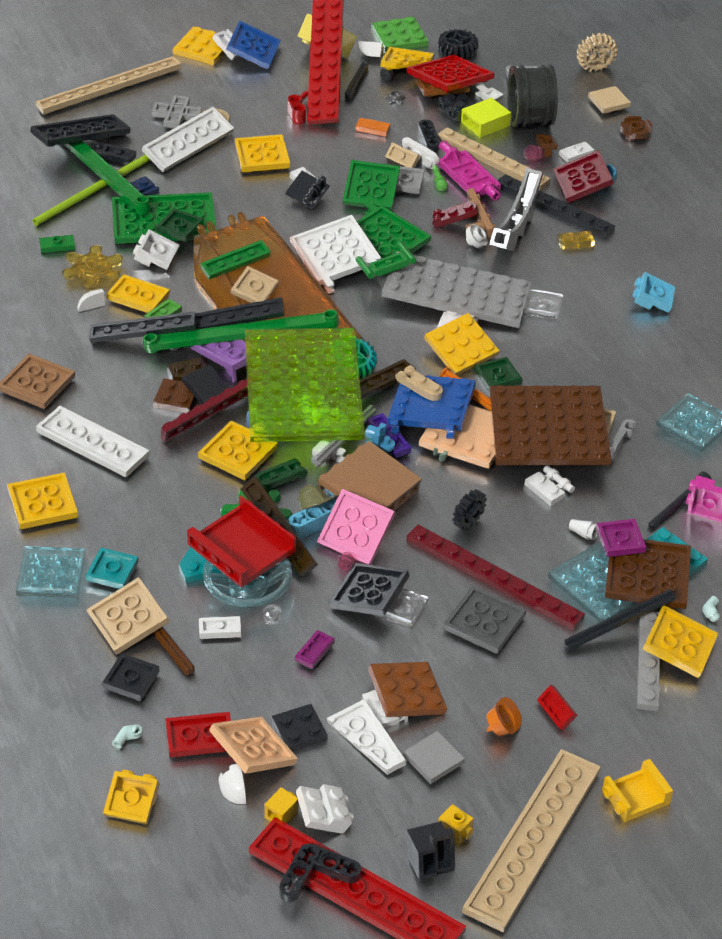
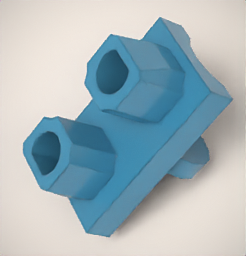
[365,423,395,453]

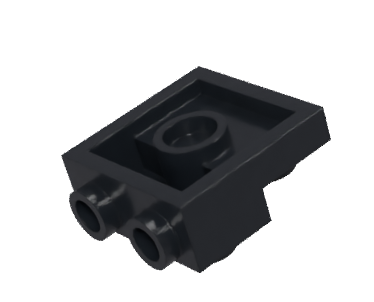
[438,93,476,123]

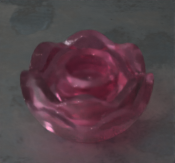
[523,145,543,162]

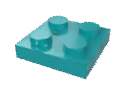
[86,547,139,589]

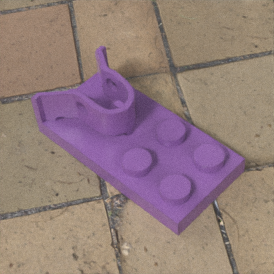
[188,340,263,383]

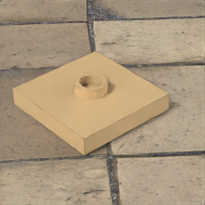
[231,266,279,303]

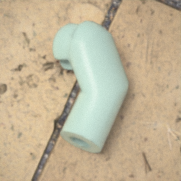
[702,596,720,622]
[112,724,143,749]

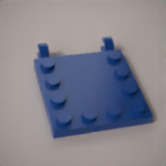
[387,375,476,439]

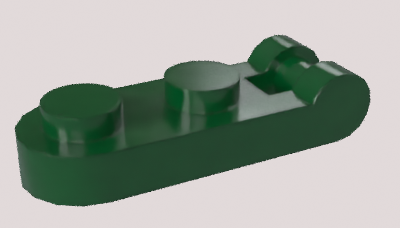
[256,458,308,490]

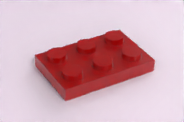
[165,712,231,758]

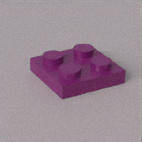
[596,519,646,557]

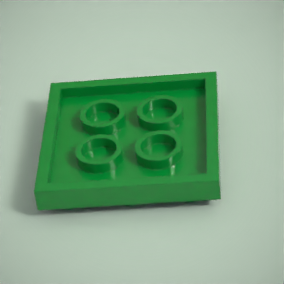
[342,160,400,211]

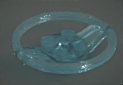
[203,558,293,608]

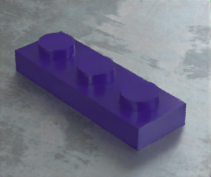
[367,413,411,458]

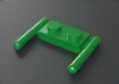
[355,242,416,279]

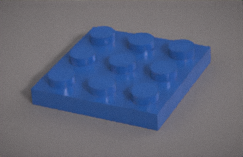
[226,20,281,69]

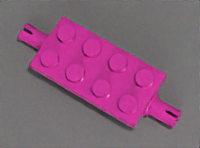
[439,141,501,201]

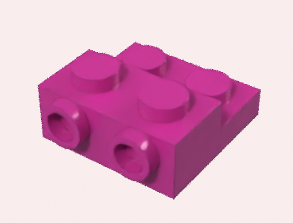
[686,475,722,523]

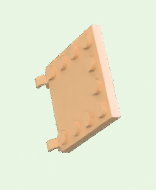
[419,405,495,469]

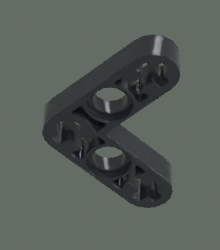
[279,843,361,902]

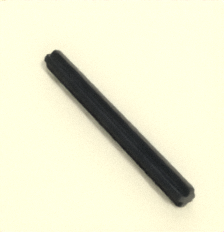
[564,589,675,651]

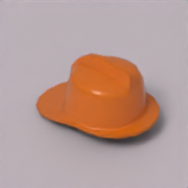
[486,697,522,736]

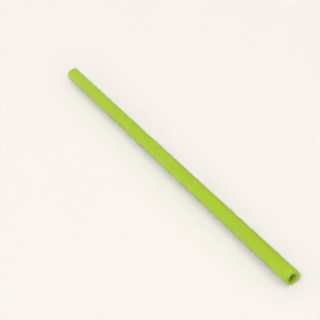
[32,154,151,226]

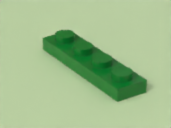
[200,240,271,280]

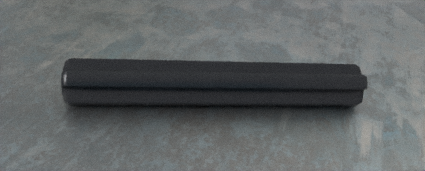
[344,61,369,100]

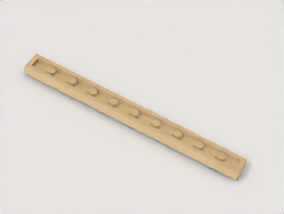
[36,56,181,114]

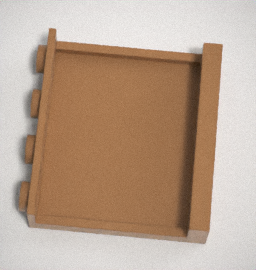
[318,441,422,511]

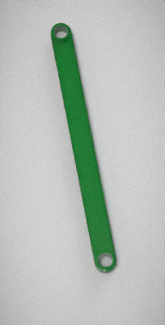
[65,141,150,214]
[143,309,339,353]

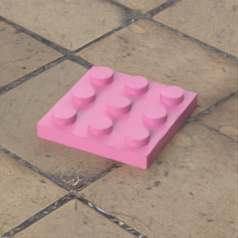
[317,489,396,565]

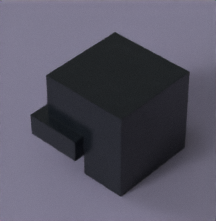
[407,821,455,881]

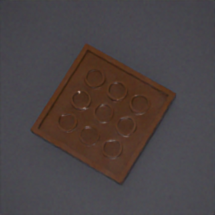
[605,539,691,609]

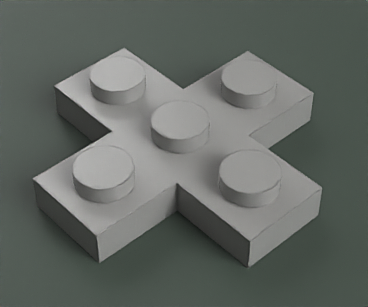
[152,95,202,129]

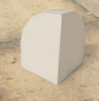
[358,41,384,58]
[77,289,105,312]
[218,764,246,804]

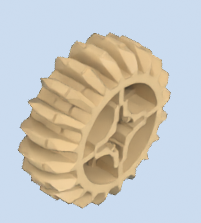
[577,32,618,72]

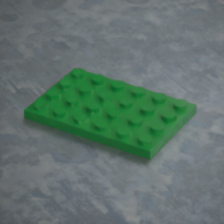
[112,192,217,244]

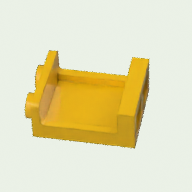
[602,759,673,822]

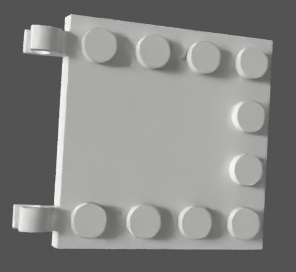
[290,215,381,294]

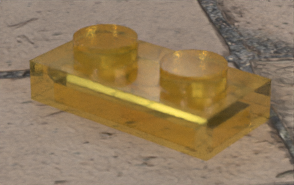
[557,231,595,250]

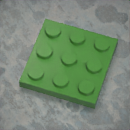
[371,17,429,52]

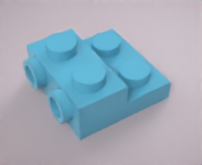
[632,272,675,313]

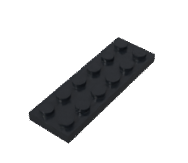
[30,114,131,147]

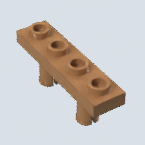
[455,188,496,242]

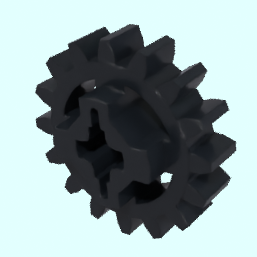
[452,489,487,530]

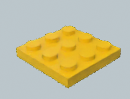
[173,26,225,65]
[235,134,290,172]
[424,313,500,376]
[198,421,278,480]
[7,472,78,529]
[642,605,718,678]

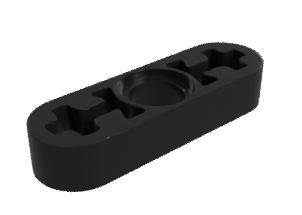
[418,119,440,153]

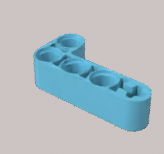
[289,489,338,540]

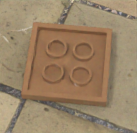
[0,353,75,409]

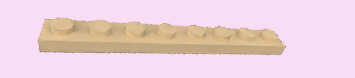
[438,128,550,191]

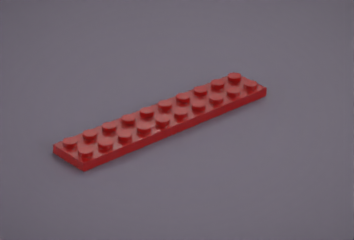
[307,0,344,125]
[248,817,466,939]

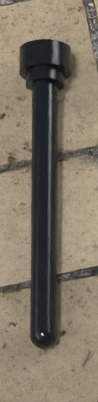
[648,471,712,529]

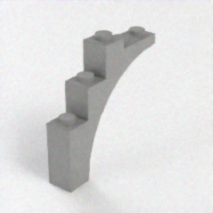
[490,168,543,251]

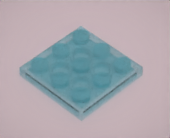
[656,393,722,452]
[16,546,85,598]

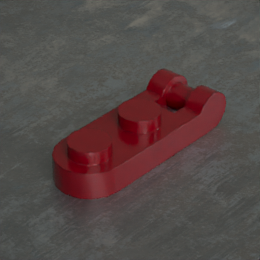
[432,201,478,227]

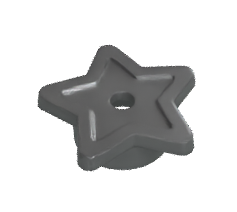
[386,90,406,104]

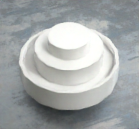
[466,224,487,249]

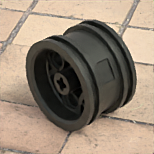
[507,64,558,127]

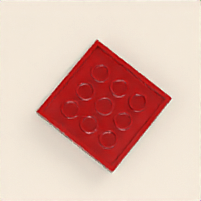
[407,55,495,92]

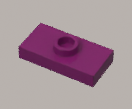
[295,630,335,669]

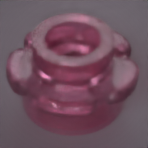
[337,552,356,571]

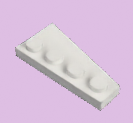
[327,699,406,775]

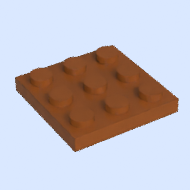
[368,662,447,717]

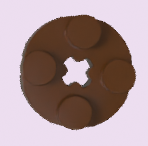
[620,116,653,141]

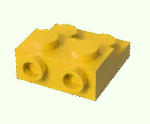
[103,770,160,825]

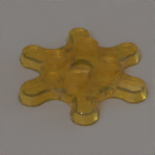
[62,245,123,289]

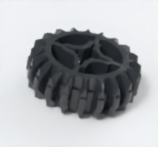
[438,28,479,60]

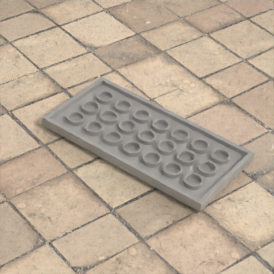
[381,252,531,328]

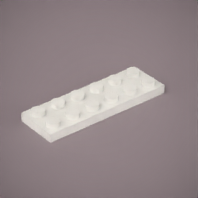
[142,107,234,172]
[36,406,150,477]

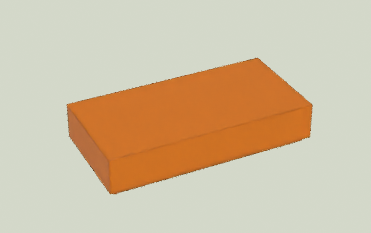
[355,118,390,137]

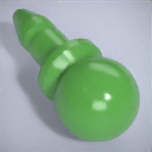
[432,164,449,191]

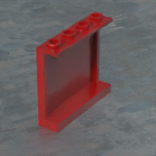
[187,496,296,588]

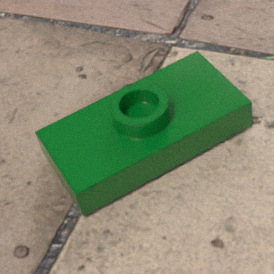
[39,235,75,253]

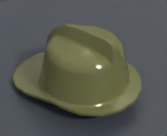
[298,485,336,512]

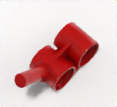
[287,91,308,124]

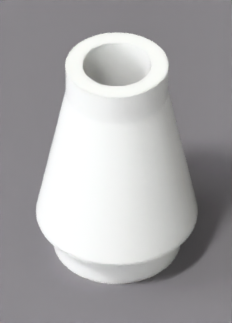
[569,519,598,540]

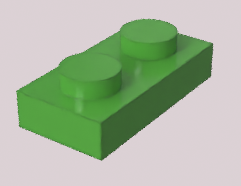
[144,299,182,318]

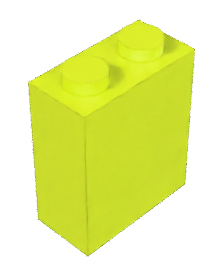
[461,97,511,138]

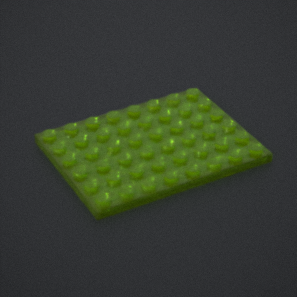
[245,328,365,442]

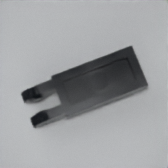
[92,142,137,164]

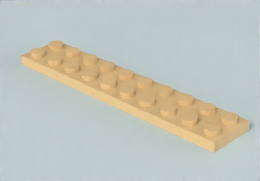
[462,749,601,933]

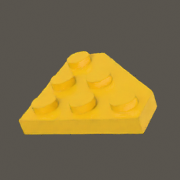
[380,47,434,70]

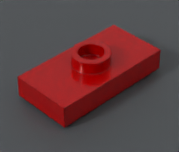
[537,685,578,730]

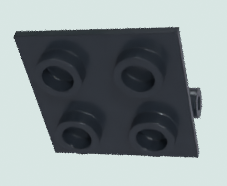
[285,170,330,210]

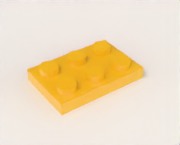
[106,274,170,313]

